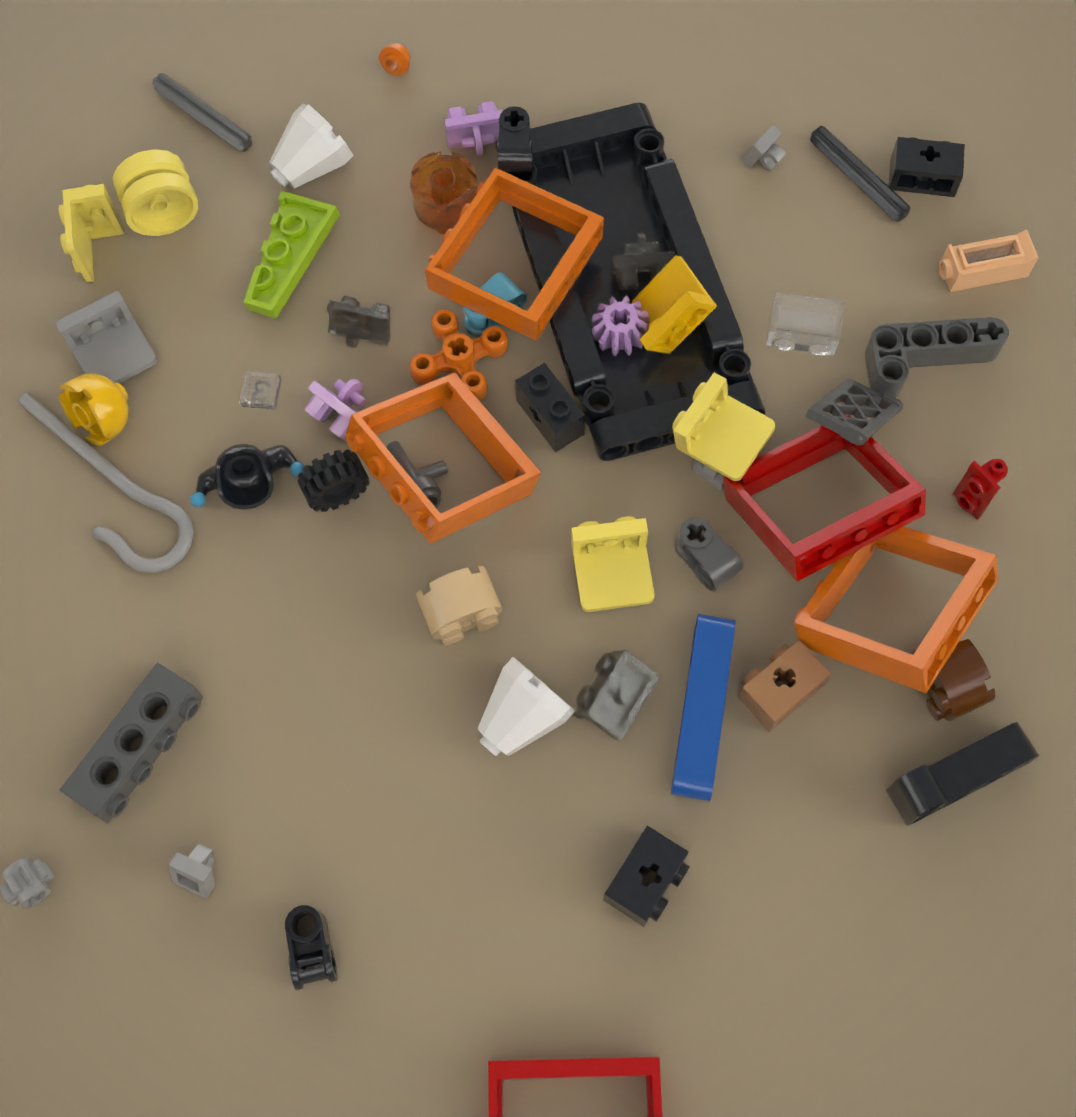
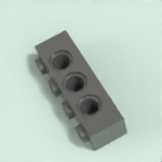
[59,662,203,824]

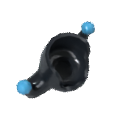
[190,444,305,510]

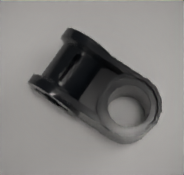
[497,106,533,173]
[285,905,338,990]

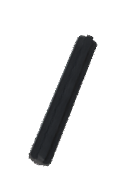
[810,126,911,222]

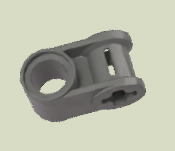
[675,517,743,591]

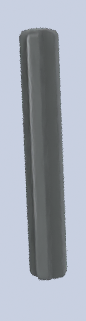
[152,73,253,151]

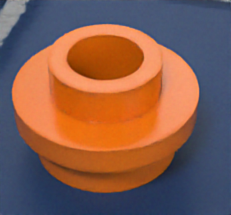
[379,43,410,76]

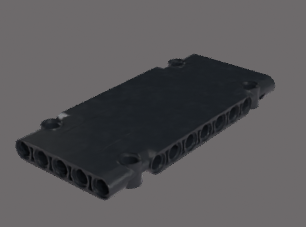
[495,103,766,461]

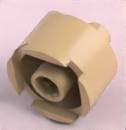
[416,566,503,646]

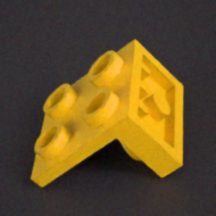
[632,255,717,354]

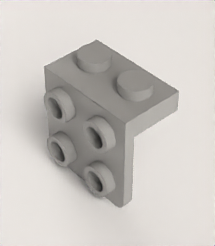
[54,290,157,383]

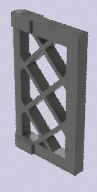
[805,378,903,446]

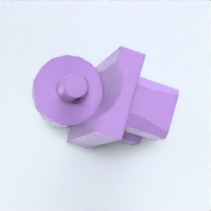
[444,101,503,156]
[305,379,367,442]

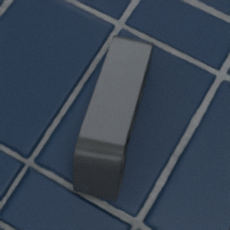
[865,317,1009,398]

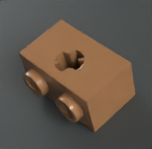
[738,640,832,732]

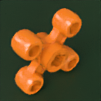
[409,309,508,401]

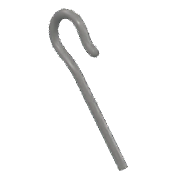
[19,393,194,573]

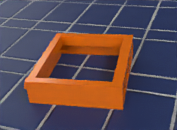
[424,168,604,341]
[345,372,541,544]
[794,526,999,693]

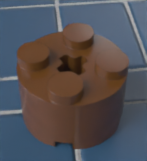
[912,639,995,721]

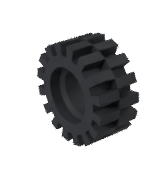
[297,449,370,512]

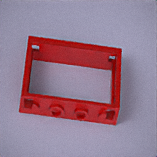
[723,414,926,582]
[488,1057,663,1117]

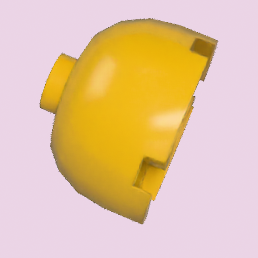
[59,373,129,446]

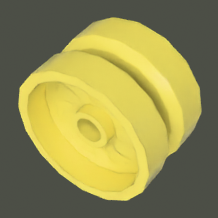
[112,149,198,236]

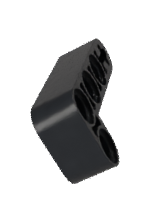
[886,722,1039,826]

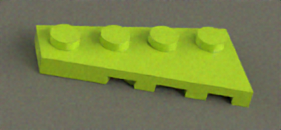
[244,191,340,319]

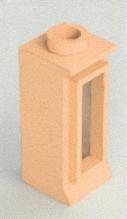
[939,230,1039,292]

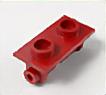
[953,459,1008,520]

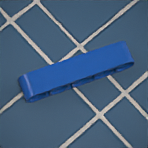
[671,614,736,801]

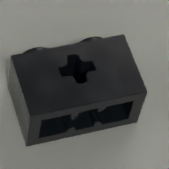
[889,137,965,197]
[515,363,585,452]
[603,825,690,927]

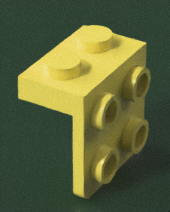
[59,184,124,283]
[672,372,775,481]
[571,516,655,612]

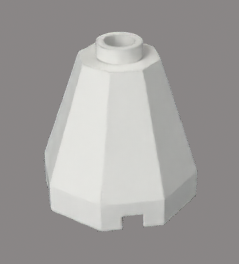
[269,104,354,189]
[478,657,575,756]

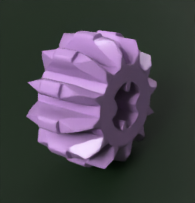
[591,295,649,356]

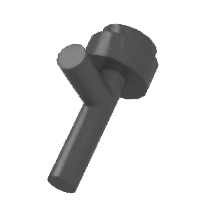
[386,441,448,508]

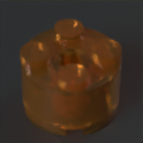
[410,151,478,235]

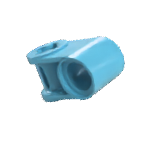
[463,272,527,337]

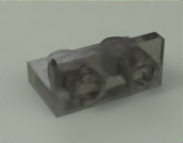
[572,650,660,740]

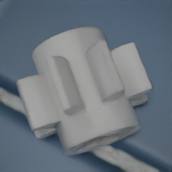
[0,857,55,908]

